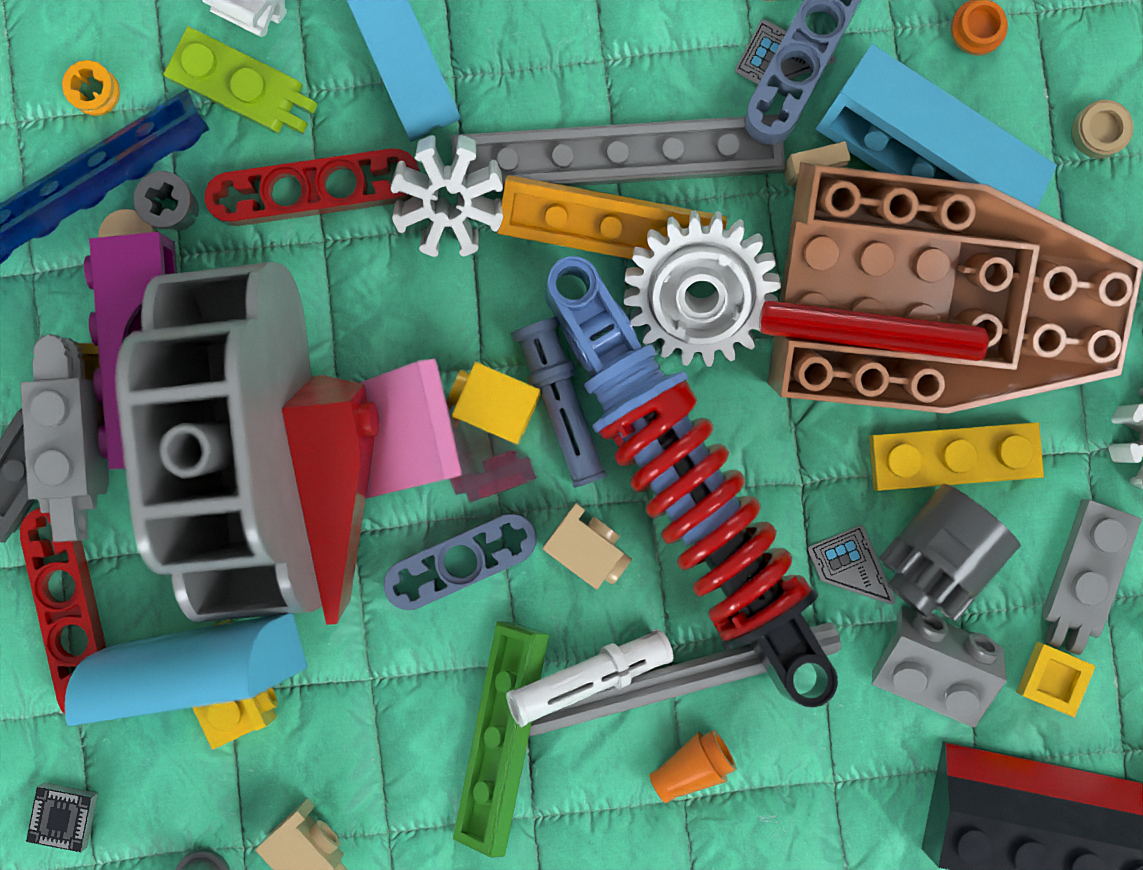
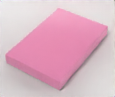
[360,359,462,499]

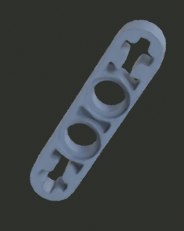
[744,0,862,145]

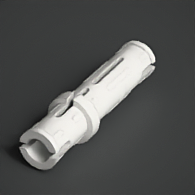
[506,629,673,727]

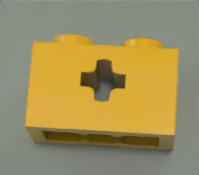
[447,362,541,445]

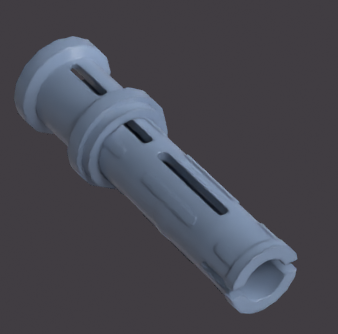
[511,317,607,488]

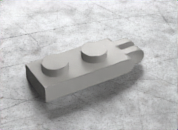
[1042,499,1142,655]

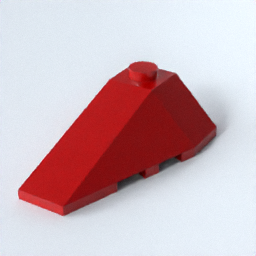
[281,375,379,625]

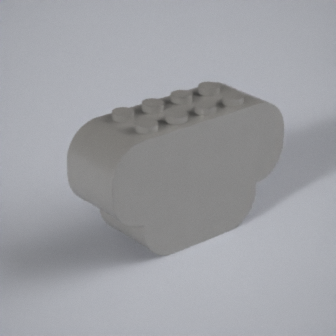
[116,262,322,622]

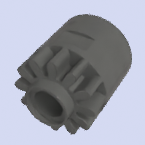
[878,484,1021,622]

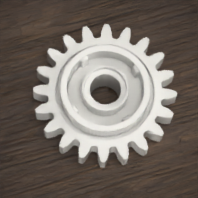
[624,210,781,367]

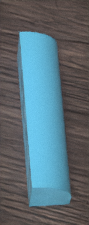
[815,44,1057,209]
[65,613,308,726]

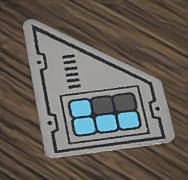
[735,20,835,84]
[808,525,895,604]

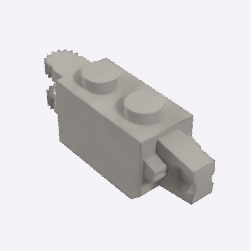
[20,334,109,542]

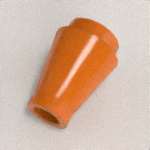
[649,730,737,803]

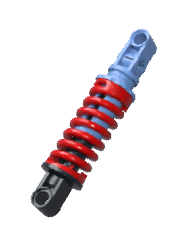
[544,256,838,708]

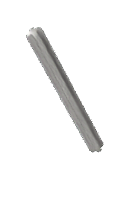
[529,622,841,737]

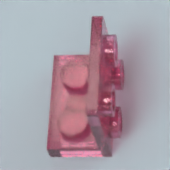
[443,389,539,503]

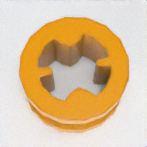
[62,60,121,116]

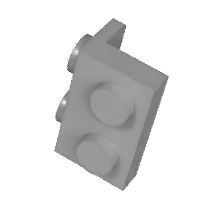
[872,606,1007,728]

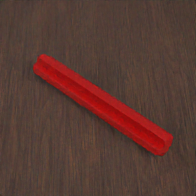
[759,300,989,361]

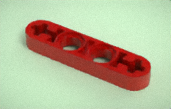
[204,148,421,226]
[20,508,107,714]

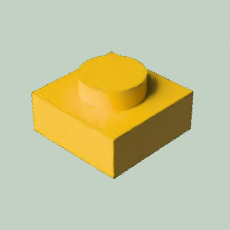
[1016,641,1096,718]

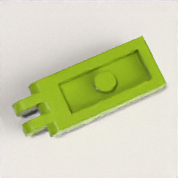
[163,26,318,134]

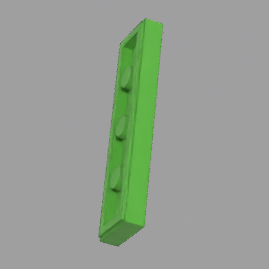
[453,621,549,858]

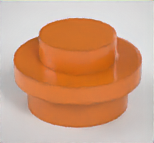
[950,0,1008,56]

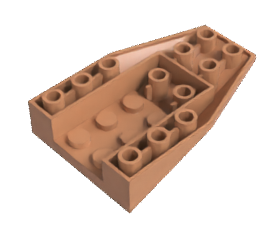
[767,162,1143,414]

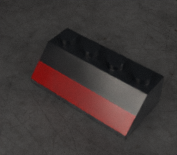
[921,741,1143,870]

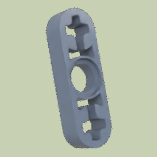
[384,513,537,610]

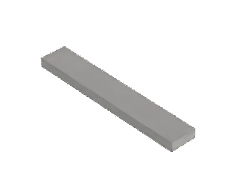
[451,114,785,194]

